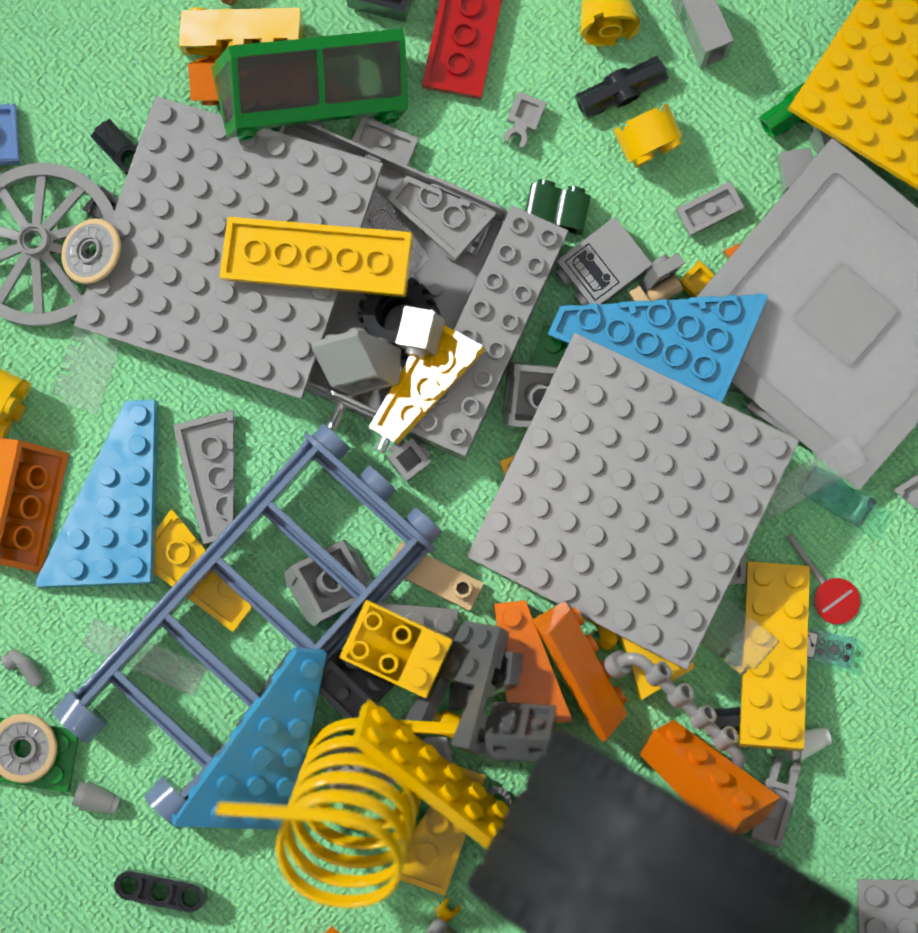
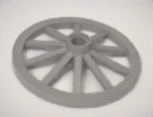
[0,163,115,327]

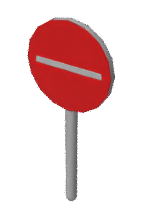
[787,534,860,624]

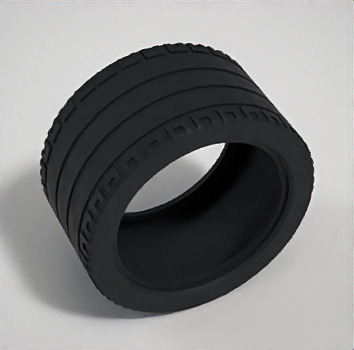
[467,730,852,933]

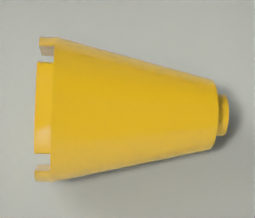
[580,0,641,47]

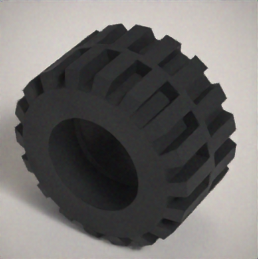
[357,277,441,360]

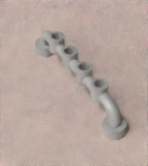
[605,650,745,769]

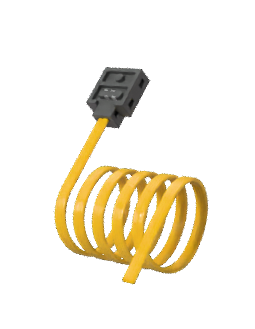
[216,702,557,908]

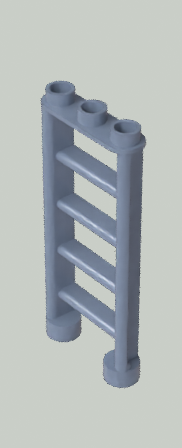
[52,424,443,830]

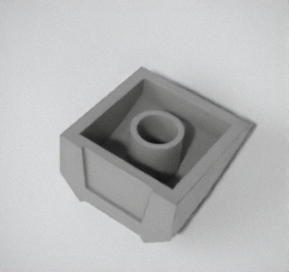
[502,361,557,428]
[284,540,373,626]

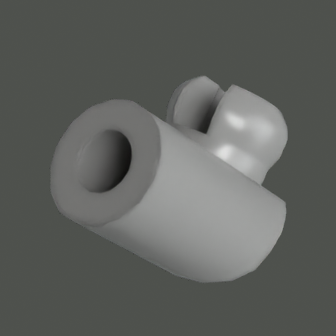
[1,649,44,687]

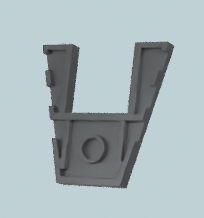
[404,620,509,754]

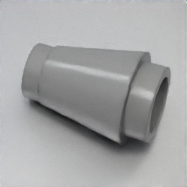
[72,780,121,815]

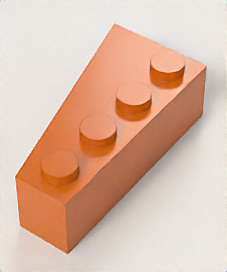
[494,600,573,723]
[640,720,780,835]

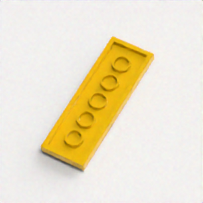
[219,217,414,297]
[739,561,810,751]
[352,699,509,849]

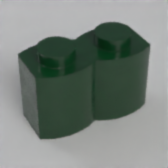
[525,179,591,235]

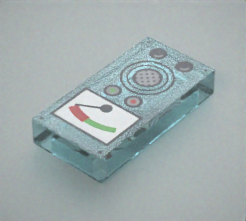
[807,628,856,669]

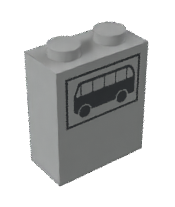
[671,0,734,69]
[555,217,652,306]

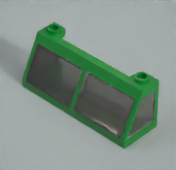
[211,28,408,141]

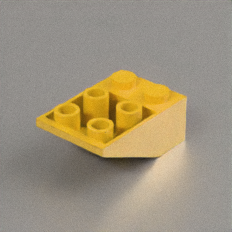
[339,600,454,698]

